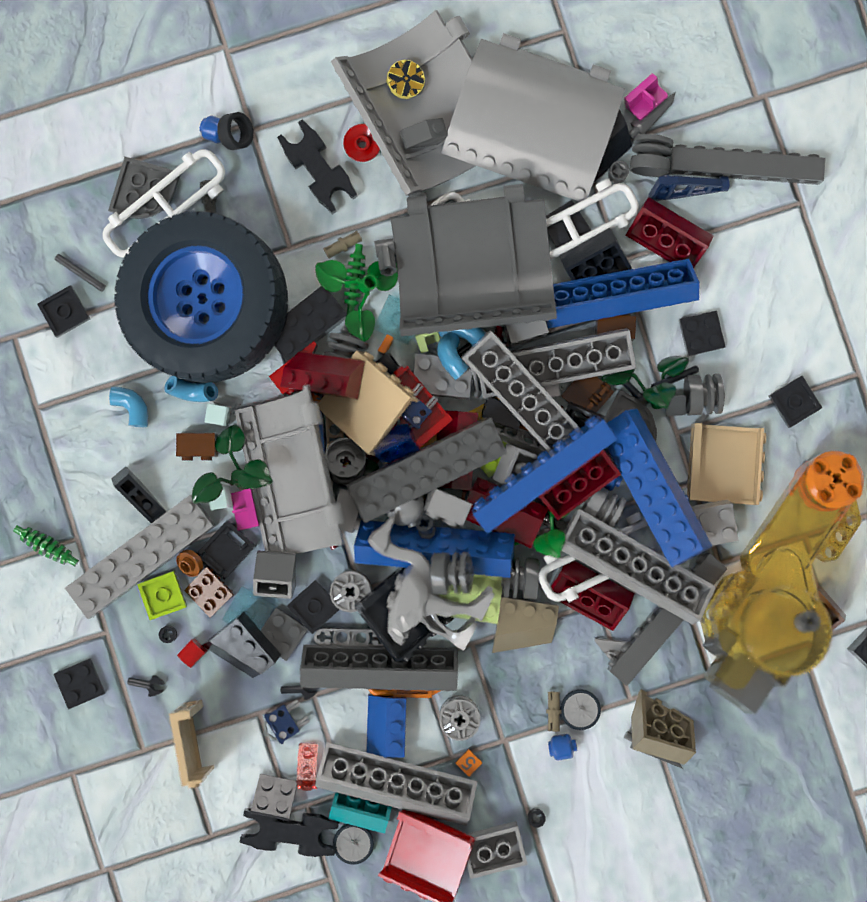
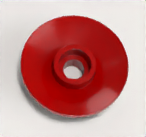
[343,124,380,162]

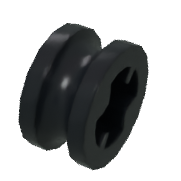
[159,626,177,643]
[527,808,546,828]

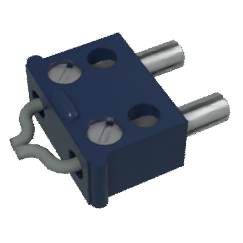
[396,383,438,430]
[262,699,310,744]

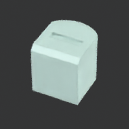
[204,404,231,426]
[209,486,233,510]

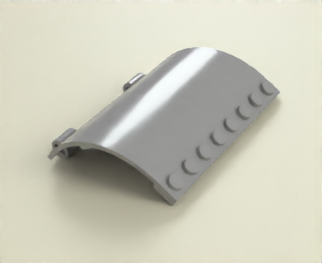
[331,10,476,196]
[441,33,625,202]
[234,385,344,554]

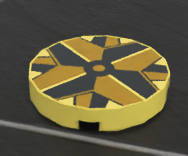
[386,60,425,99]

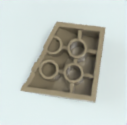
[492,596,559,653]
[631,689,696,765]

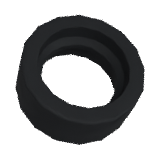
[217,112,254,150]

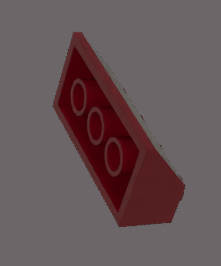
[625,197,714,268]
[280,352,365,400]
[436,410,478,490]
[539,450,621,520]
[466,477,548,548]
[545,561,635,631]

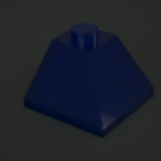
[373,423,420,465]

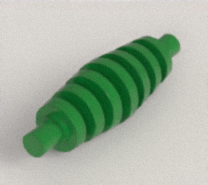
[344,244,365,314]
[13,525,79,567]

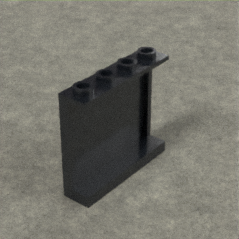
[354,567,454,662]

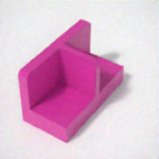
[624,73,668,121]
[231,489,260,530]

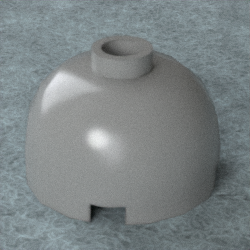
[387,495,425,528]

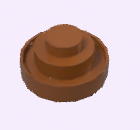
[176,549,203,577]

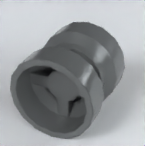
[608,161,629,184]
[794,611,820,633]

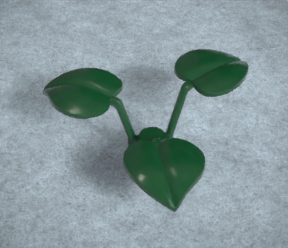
[601,356,689,409]
[192,425,273,504]

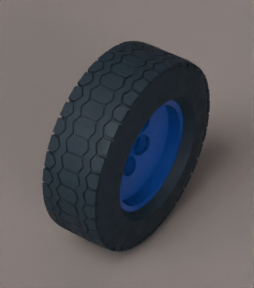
[114,211,288,383]

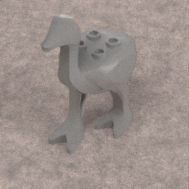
[368,517,494,651]

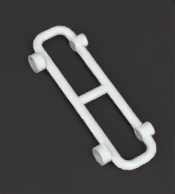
[103,149,225,258]
[546,178,639,260]
[539,512,663,603]

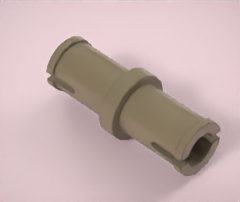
[323,230,362,259]
[546,691,562,732]

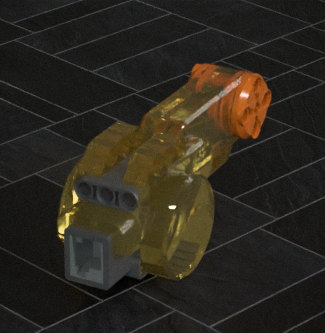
[700,451,864,714]

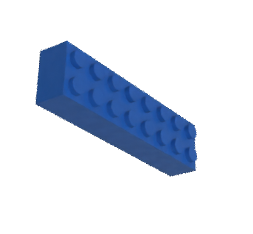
[546,259,700,329]
[606,409,713,568]
[472,415,617,533]
[354,520,515,578]

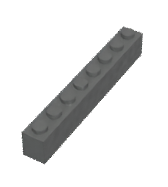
[669,144,825,185]
[607,553,728,686]

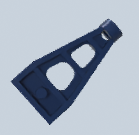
[648,175,730,201]

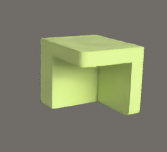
[415,332,440,353]

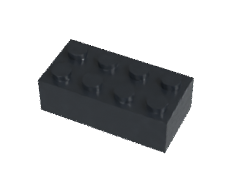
[274,286,348,362]

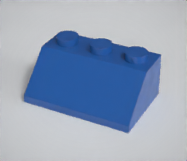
[366,695,407,758]

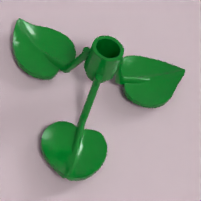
[315,260,398,342]
[515,505,570,558]

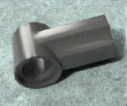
[374,238,397,276]

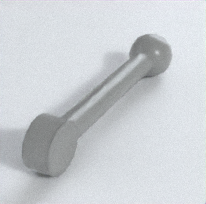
[470,367,481,398]

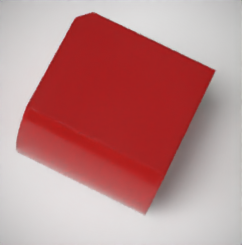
[177,638,208,668]

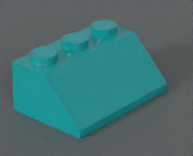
[329,792,392,834]

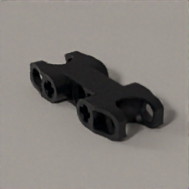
[277,119,358,215]
[240,808,339,857]

